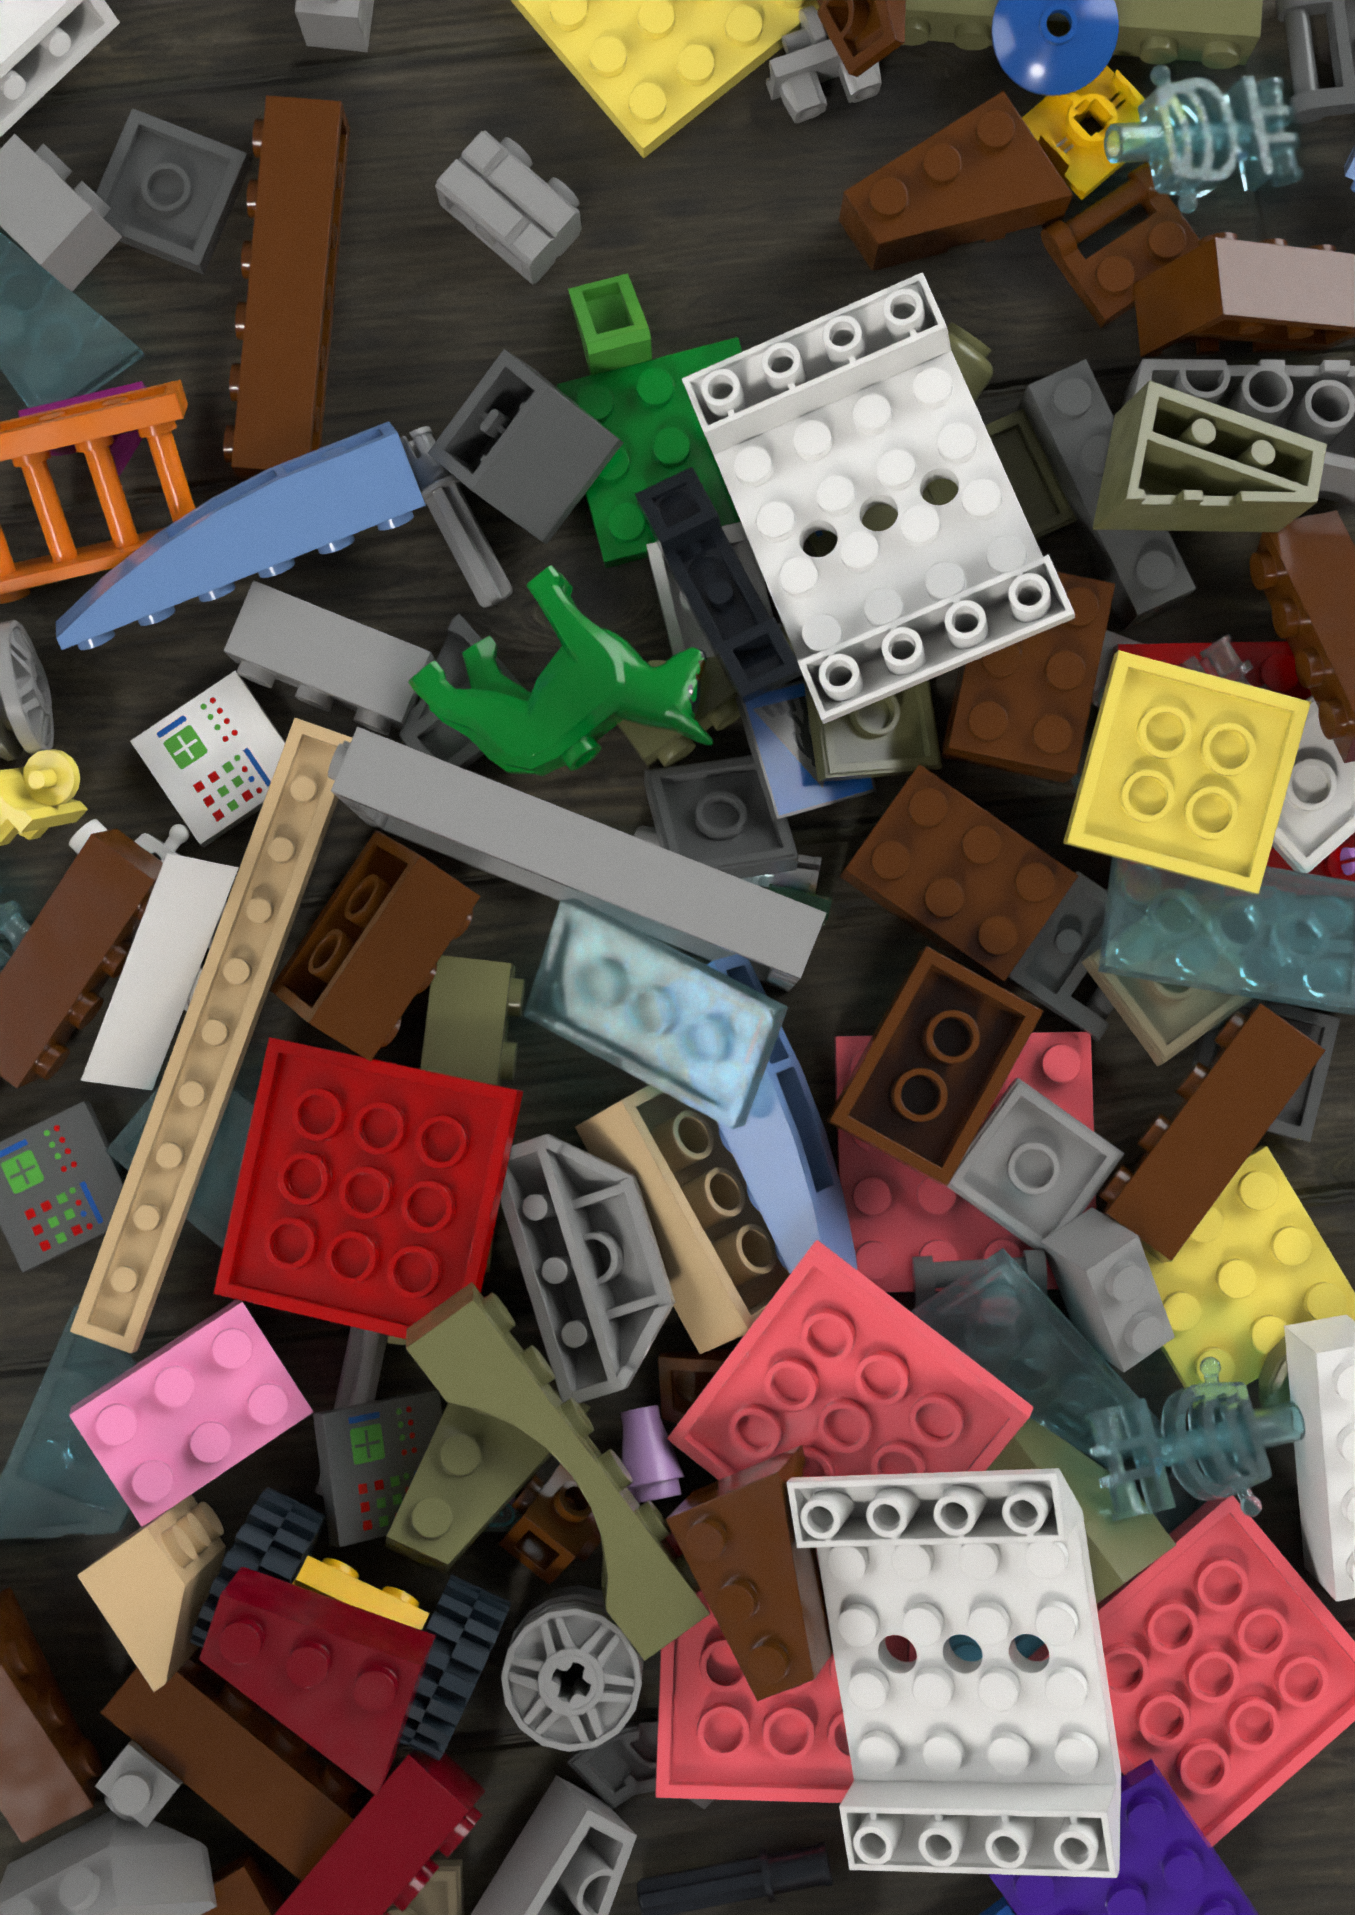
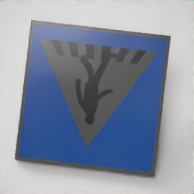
[735,680,877,821]

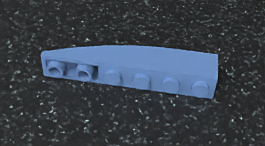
[56,421,426,650]
[655,954,857,1274]

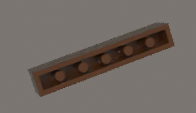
[223,95,350,482]

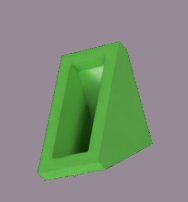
[568,273,652,375]

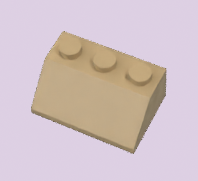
[77,1495,226,1692]

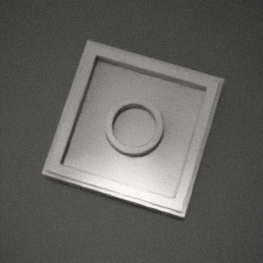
[946,1078,1124,1259]

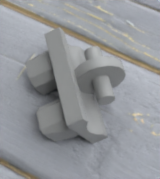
[766,5,882,123]

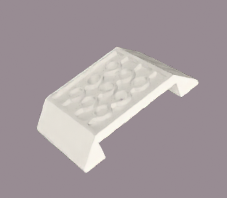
[682,272,1075,724]
[786,1468,1121,1878]

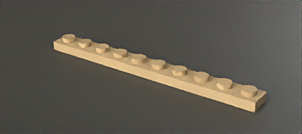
[70,718,352,1354]

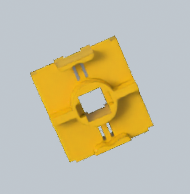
[1022,65,1161,200]

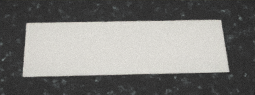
[81,853,239,1090]

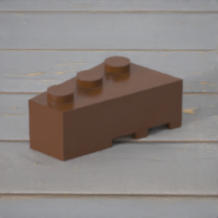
[839,91,1073,271]
[1133,232,1355,357]
[666,1445,833,1701]
[0,1587,102,1844]

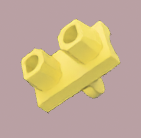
[0,749,88,846]

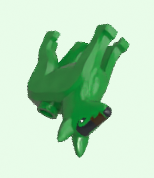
[408,565,713,776]

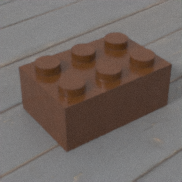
[941,571,1115,783]
[840,764,1078,985]
[269,830,481,1061]
[826,946,1043,1186]

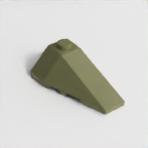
[986,1416,1176,1605]

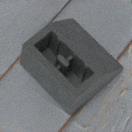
[428,349,624,544]

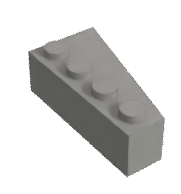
[1122,359,1355,506]
[471,1775,637,1915]

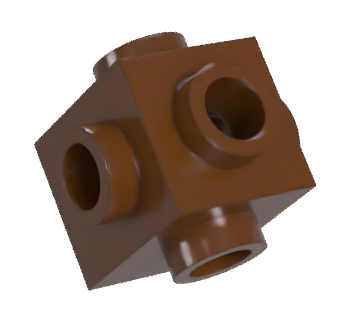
[499,1463,601,1585]

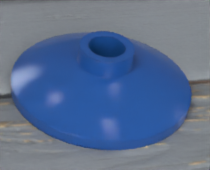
[991,0,1119,96]

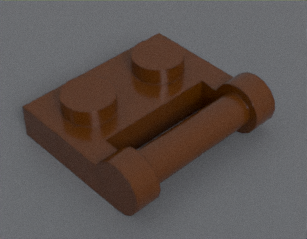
[1041,162,1200,328]

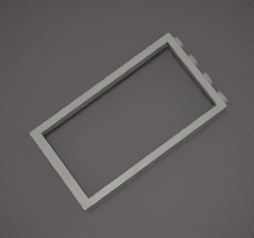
[328,727,826,992]

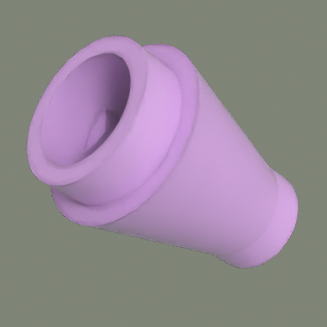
[620,1405,685,1503]

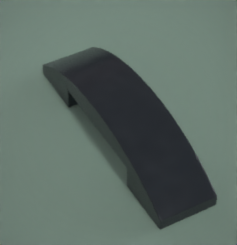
[635,467,803,703]

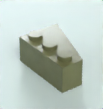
[1092,380,1327,532]
[385,1390,591,1574]

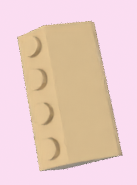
[575,1064,790,1354]

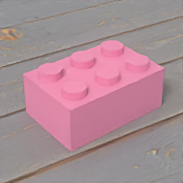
[69,1299,313,1527]

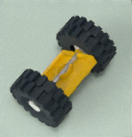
[190,1487,511,1761]

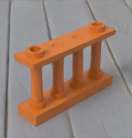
[0,380,195,604]

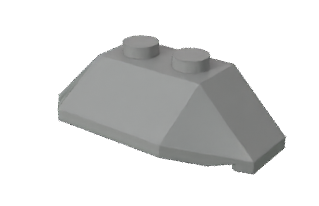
[500,1134,676,1404]
[0,1810,217,1915]

